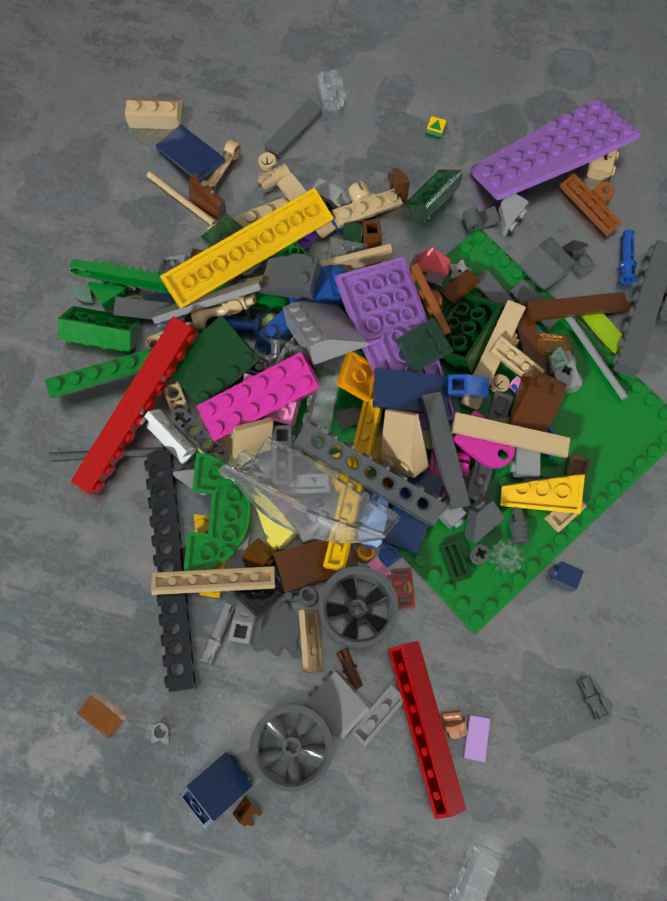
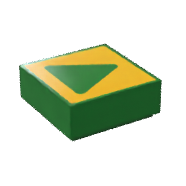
[425,115,447,138]

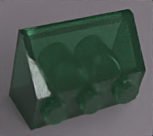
[404,170,463,222]

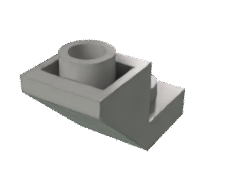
[310,178,352,209]

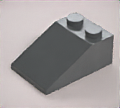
[259,254,322,301]

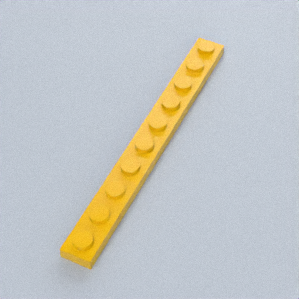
[323,394,383,571]

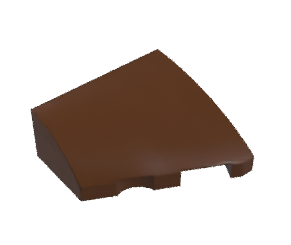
[189,173,226,220]

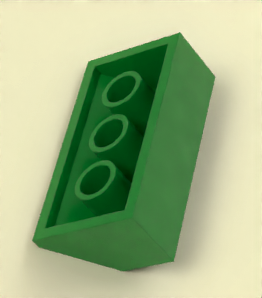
[58,306,143,353]

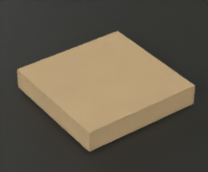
[232,418,273,460]

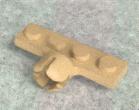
[331,181,403,229]

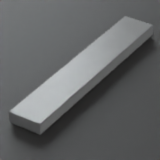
[152,277,261,324]

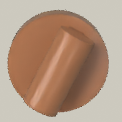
[442,710,468,739]

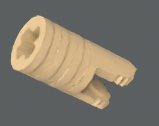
[257,163,290,190]

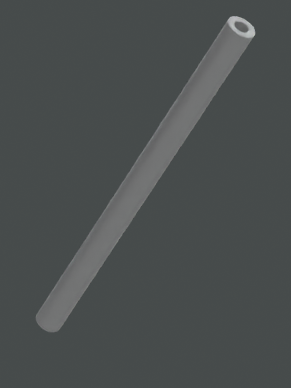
[565,317,628,400]

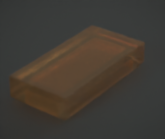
[536,333,572,355]
[77,696,123,738]

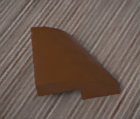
[388,168,410,202]

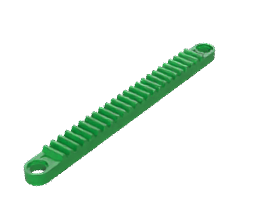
[69,259,290,313]

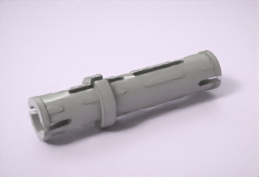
[199,603,236,665]

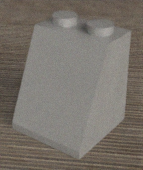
[306,670,372,741]

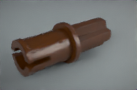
[336,648,363,689]

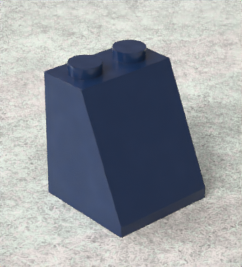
[179,752,252,829]

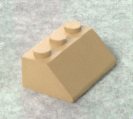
[125,97,183,129]

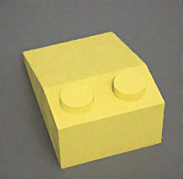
[251,489,298,551]

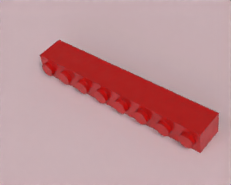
[388,641,467,819]

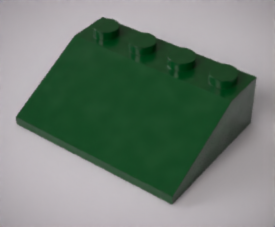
[430,294,504,374]
[173,315,260,405]

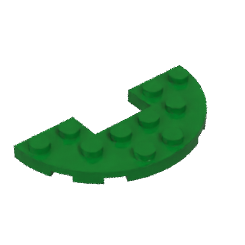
[184,452,250,571]

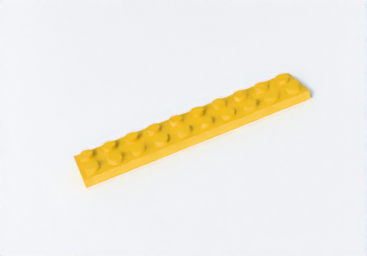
[160,188,334,309]

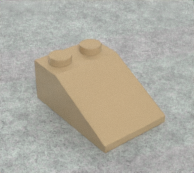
[380,409,429,478]

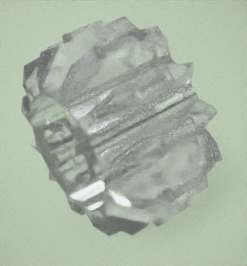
[490,539,524,574]

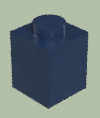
[549,561,584,592]

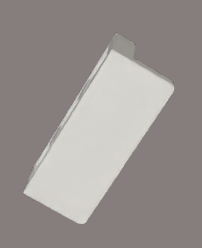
[144,409,198,465]

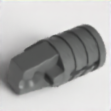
[509,508,529,545]

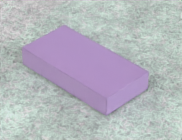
[463,715,490,762]

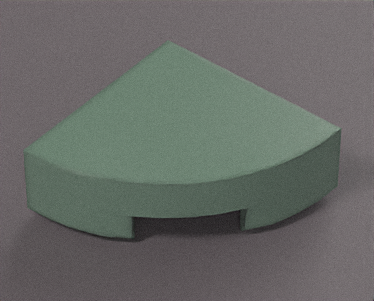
[71,285,94,304]
[549,346,570,372]

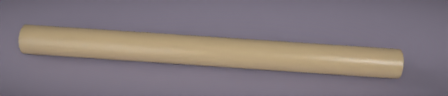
[147,171,216,225]

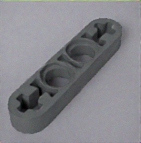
[171,408,229,464]

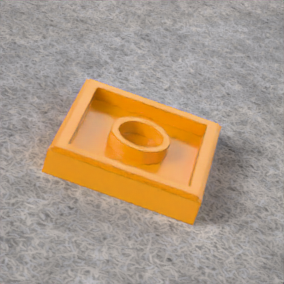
[336,351,374,402]

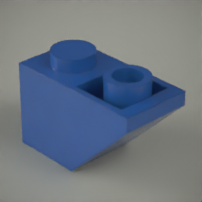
[448,374,489,398]

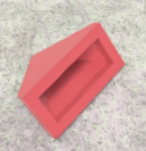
[413,247,451,277]

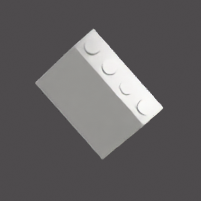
[283,301,368,365]

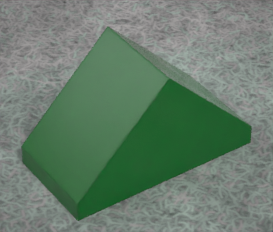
[88,282,128,312]

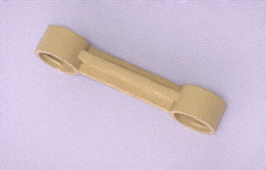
[201,139,241,192]

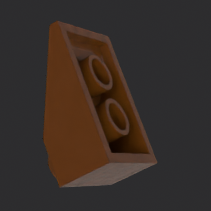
[508,369,567,432]

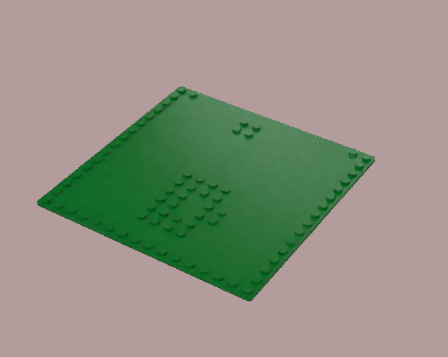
[278,228,667,633]

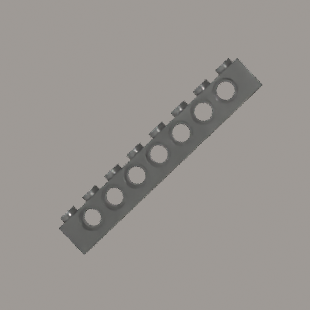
[293,422,446,526]

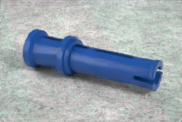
[620,229,637,284]

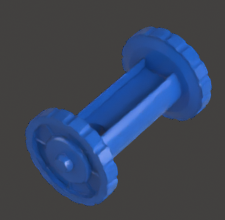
[223,314,262,339]

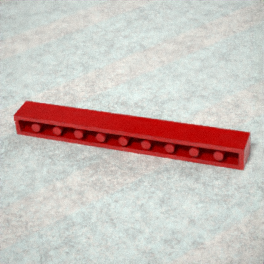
[70,316,197,495]

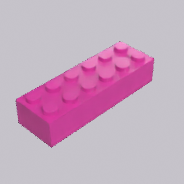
[196,352,322,441]

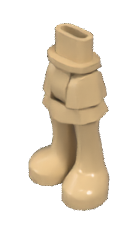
[191,294,256,332]

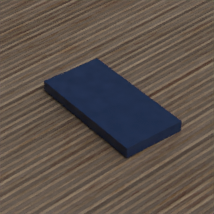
[155,125,226,183]
[373,368,449,414]
[382,472,444,554]

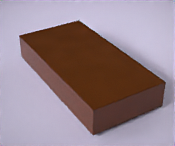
[440,269,480,305]

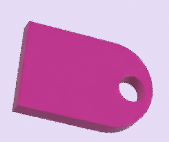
[453,410,515,469]

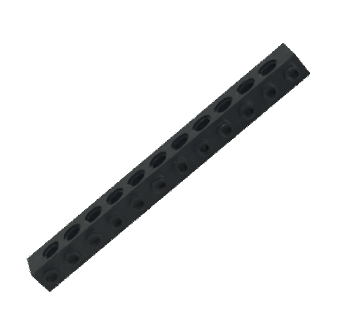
[144,451,197,692]

